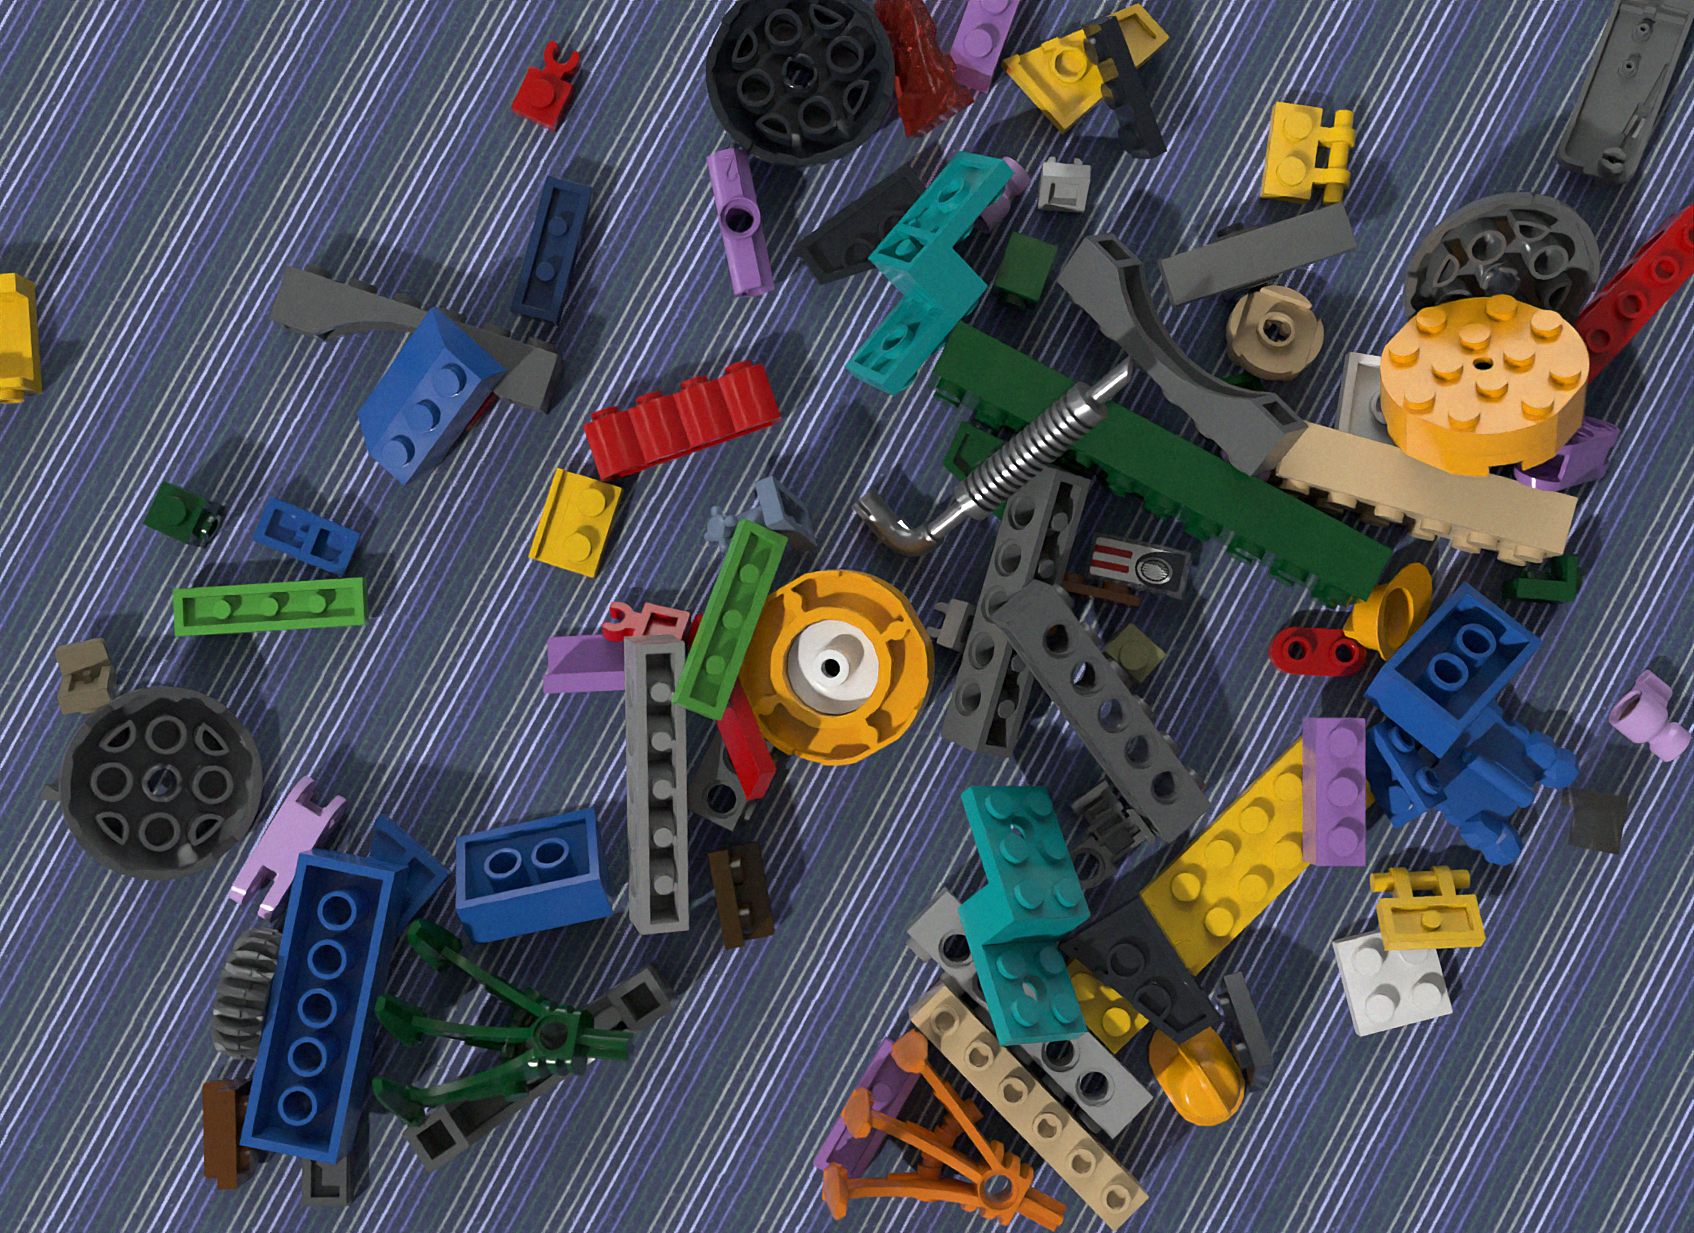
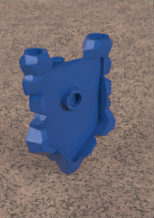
[1413,699,1579,866]

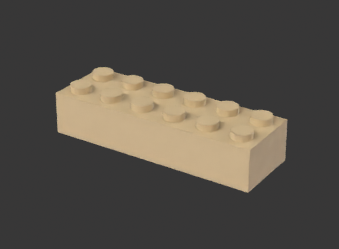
[1266,420,1578,566]

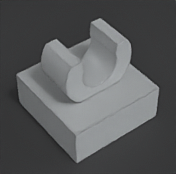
[1037,157,1090,213]
[926,598,977,655]

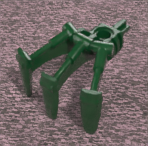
[372,919,635,1128]

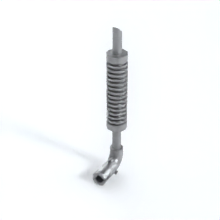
[851,354,1133,557]

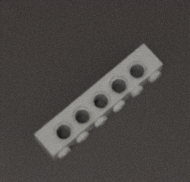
[624,634,689,935]
[905,887,1154,1139]

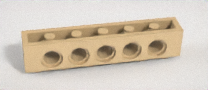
[908,979,1149,1232]

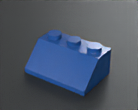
[357,306,507,486]
[456,807,613,946]

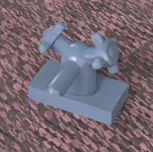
[704,476,817,553]

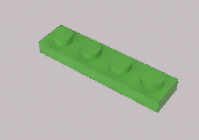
[671,519,788,720]
[173,577,369,637]

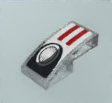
[1084,531,1193,600]

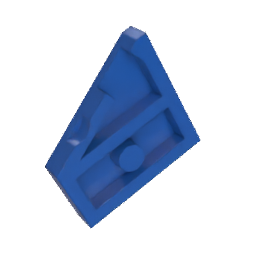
[366,814,453,941]

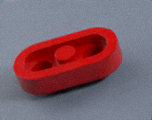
[1268,627,1366,677]

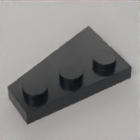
[792,163,956,286]

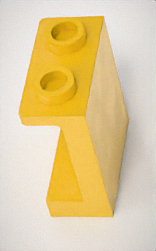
[0,273,42,404]

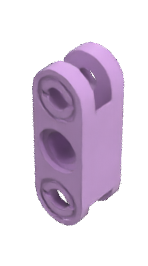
[229,775,348,923]

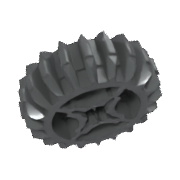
[210,927,283,1061]

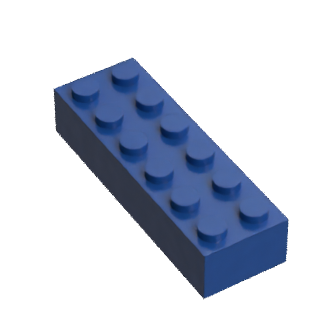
[240,848,410,1165]

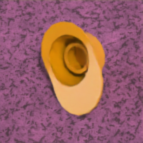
[1343,563,1433,662]
[1149,1027,1245,1126]

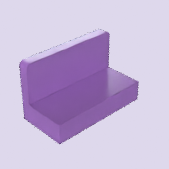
[543,634,625,694]

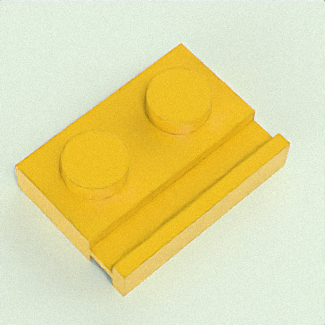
[528,468,624,579]

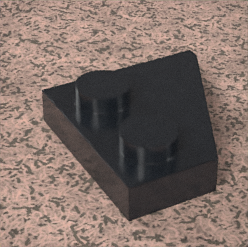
[1216,971,1275,1093]

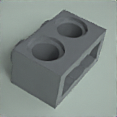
[687,728,780,831]

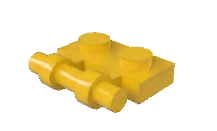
[1260,101,1357,206]
[1370,865,1486,951]

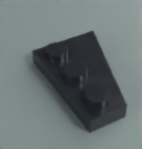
[1058,893,1221,1045]

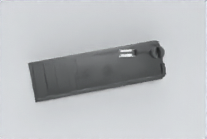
[1556,0,1694,189]

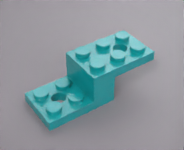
[844,151,1015,397]
[957,786,1091,1046]

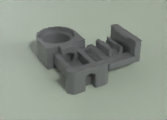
[1068,779,1155,889]

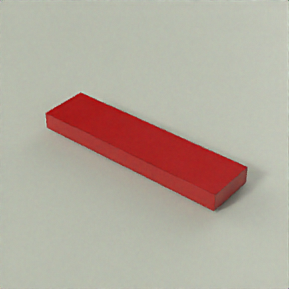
[685,613,777,800]

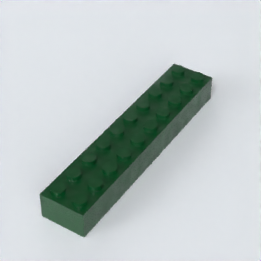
[928,320,1393,610]

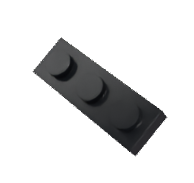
[1082,16,1167,159]

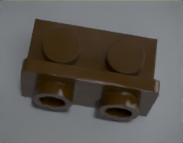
[708,841,775,950]

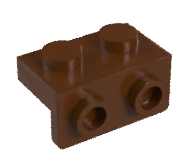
[202,1079,258,1190]

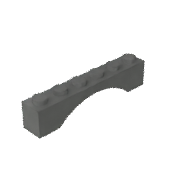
[1056,233,1309,477]
[269,264,565,415]
[403,960,679,1174]

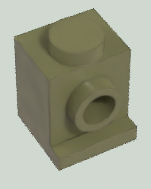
[1100,622,1167,690]

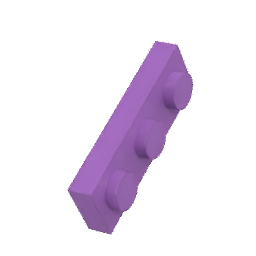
[813,1036,921,1179]

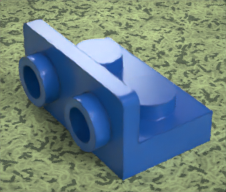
[1365,719,1448,830]

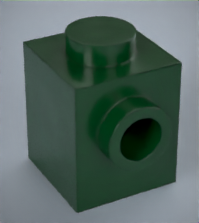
[990,231,1058,312]
[143,481,225,548]

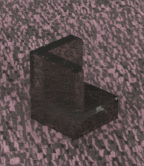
[1560,787,1628,855]

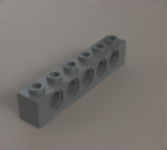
[940,467,1091,758]
[990,579,1212,843]

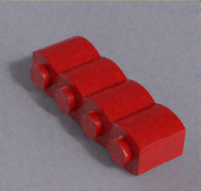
[583,360,782,483]

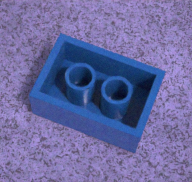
[1363,581,1543,759]

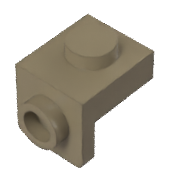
[55,638,118,715]

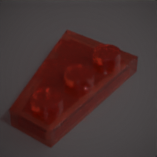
[874,0,975,138]

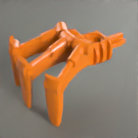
[822,1028,1067,1232]

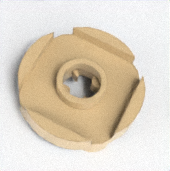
[1226,285,1324,381]

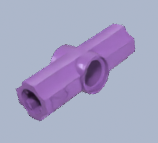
[706,148,775,298]

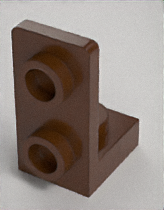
[1046,572,1141,639]

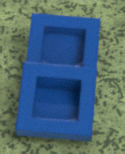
[252,496,361,577]

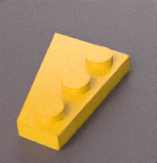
[1001,3,1170,135]

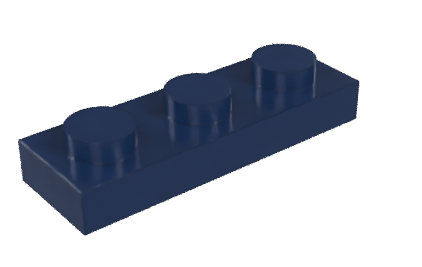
[510,175,595,326]

